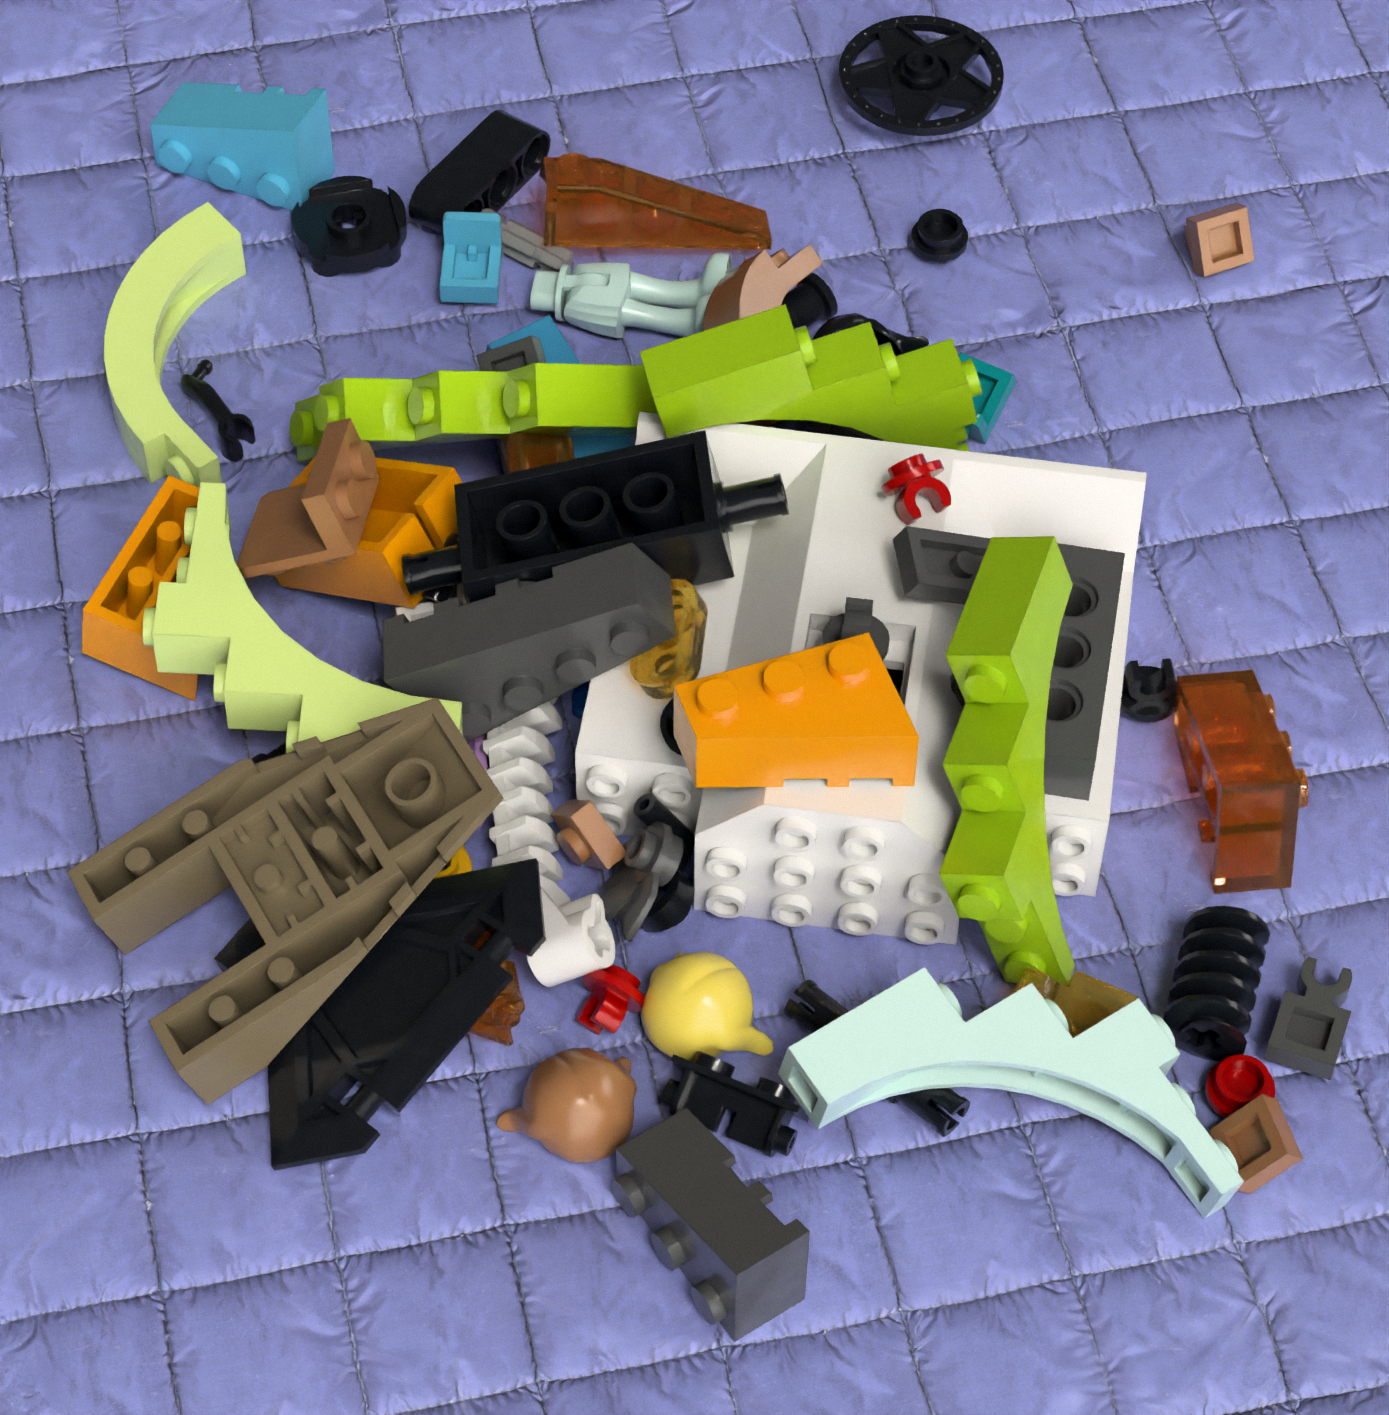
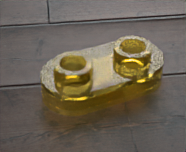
[630,579,708,699]

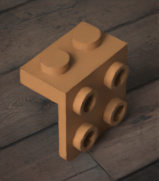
[237,418,380,578]

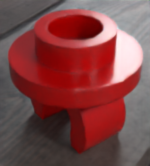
[881,454,951,525]
[575,965,645,1035]

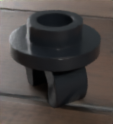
[1120,658,1180,722]

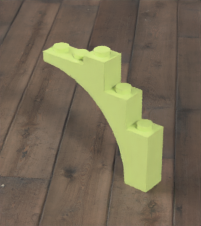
[143,482,463,753]

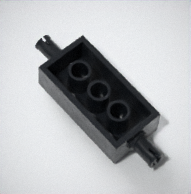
[402,430,789,603]

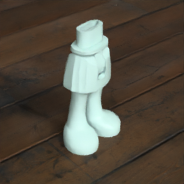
[530,252,732,338]

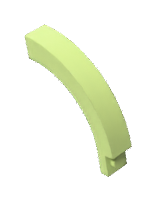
[104,202,246,488]

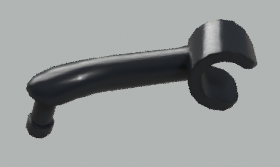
[181,359,256,462]

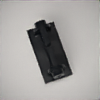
[660,1051,809,1158]

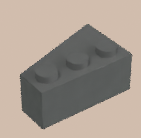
[612,1108,810,1342]

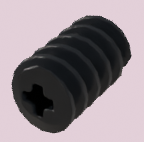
[1163,905,1270,1061]

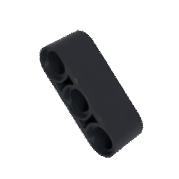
[409,109,551,235]

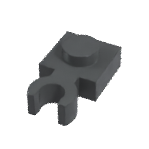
[1264,957,1352,1080]

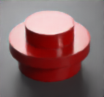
[1205,1054,1276,1118]

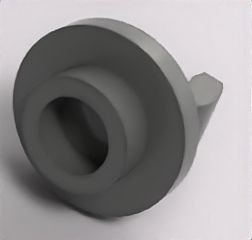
[822,597,890,661]

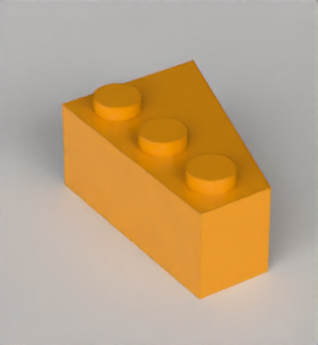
[82,475,200,702]
[673,632,919,788]

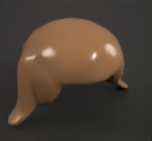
[496,1048,637,1163]

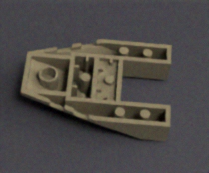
[67,697,504,1105]

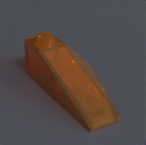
[538,153,772,250]

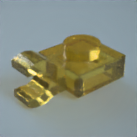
[1012,968,1139,1038]

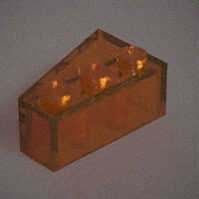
[1174,670,1309,894]

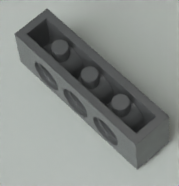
[1044,543,1125,801]

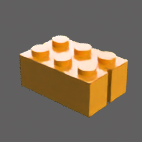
[275,456,462,608]

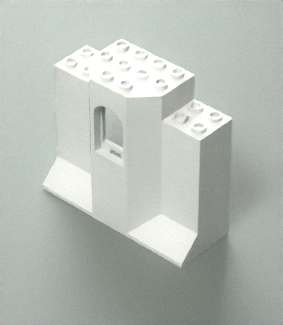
[575,412,1147,945]

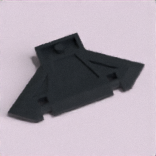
[214,858,546,1171]

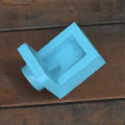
[440,212,503,304]

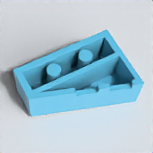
[150,82,335,211]

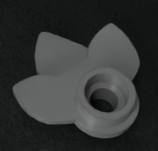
[597,821,684,942]

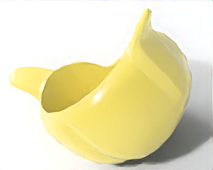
[641,952,773,1061]

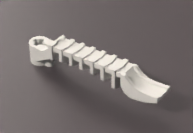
[483,695,616,987]

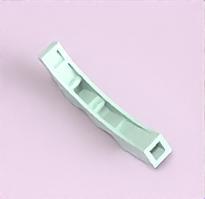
[778,967,1244,1219]

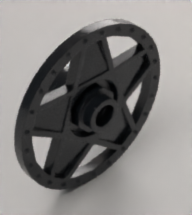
[838,15,1004,136]

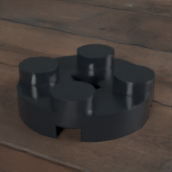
[292,176,407,277]

